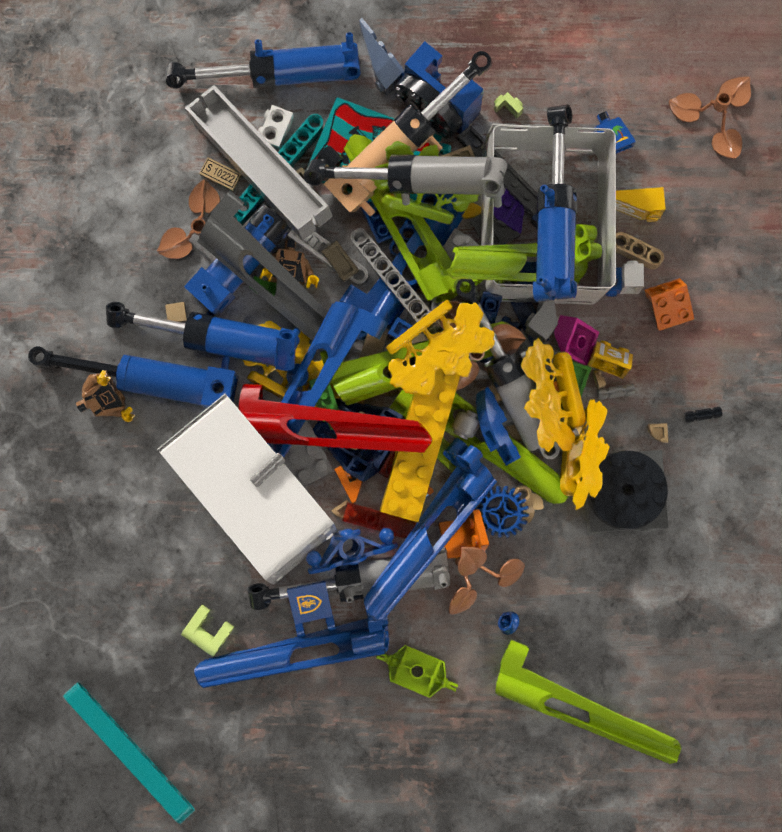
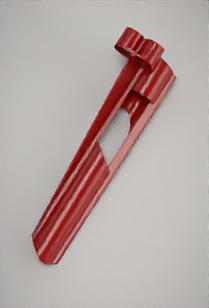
[239,384,433,453]

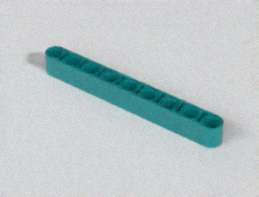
[233,114,323,226]
[63,682,195,825]

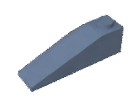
[359,18,405,95]

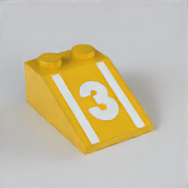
[616,187,666,222]
[587,340,633,379]

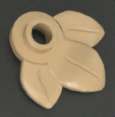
[506,485,544,523]

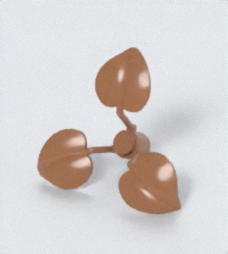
[669,77,751,159]
[157,179,220,259]
[439,302,526,390]
[449,547,525,614]

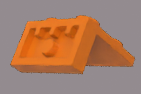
[644,278,694,331]
[438,509,489,559]

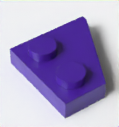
[493,189,524,234]

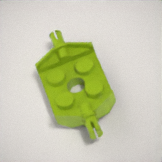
[376,645,458,698]

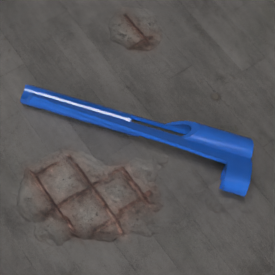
[339,194,466,327]
[267,302,389,457]
[364,438,497,621]
[194,608,389,688]

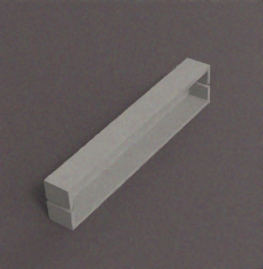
[185,85,333,240]

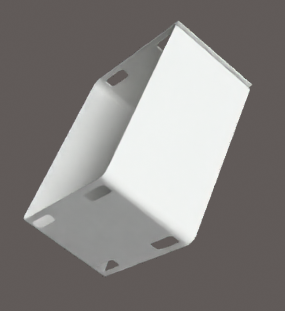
[480,124,616,305]
[157,394,338,585]

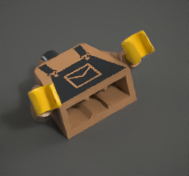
[259,240,319,288]
[76,370,135,422]

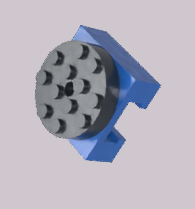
[395,41,484,139]

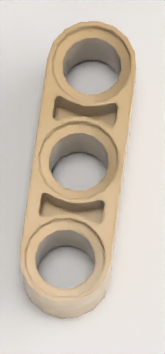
[616,232,664,269]

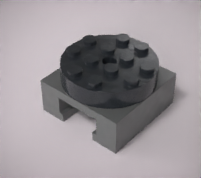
[585,450,669,535]

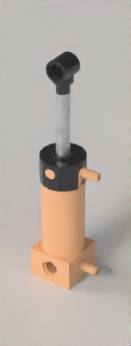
[324,51,493,216]

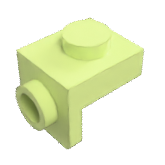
[493,92,523,118]

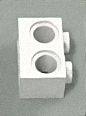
[258,105,294,151]
[620,261,644,294]

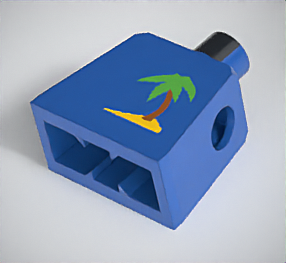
[593,111,636,154]

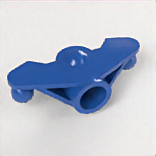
[306,528,398,574]

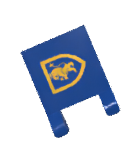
[287,581,336,637]

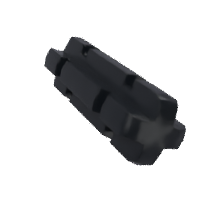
[684,407,723,422]

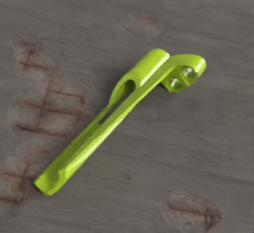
[344,134,483,303]
[446,224,602,284]
[319,321,510,406]
[389,390,569,504]
[495,640,682,764]

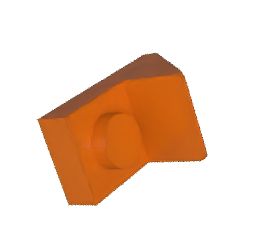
[334,466,363,505]

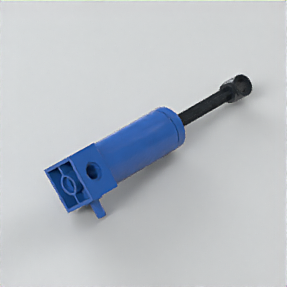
[28,346,239,409]

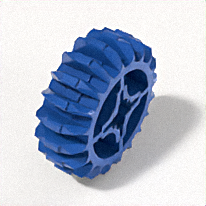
[477,486,529,538]

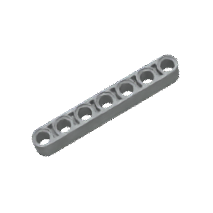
[351,228,439,334]

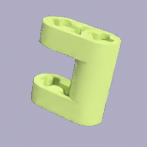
[181,605,234,657]

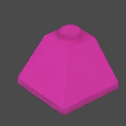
[554,315,599,366]

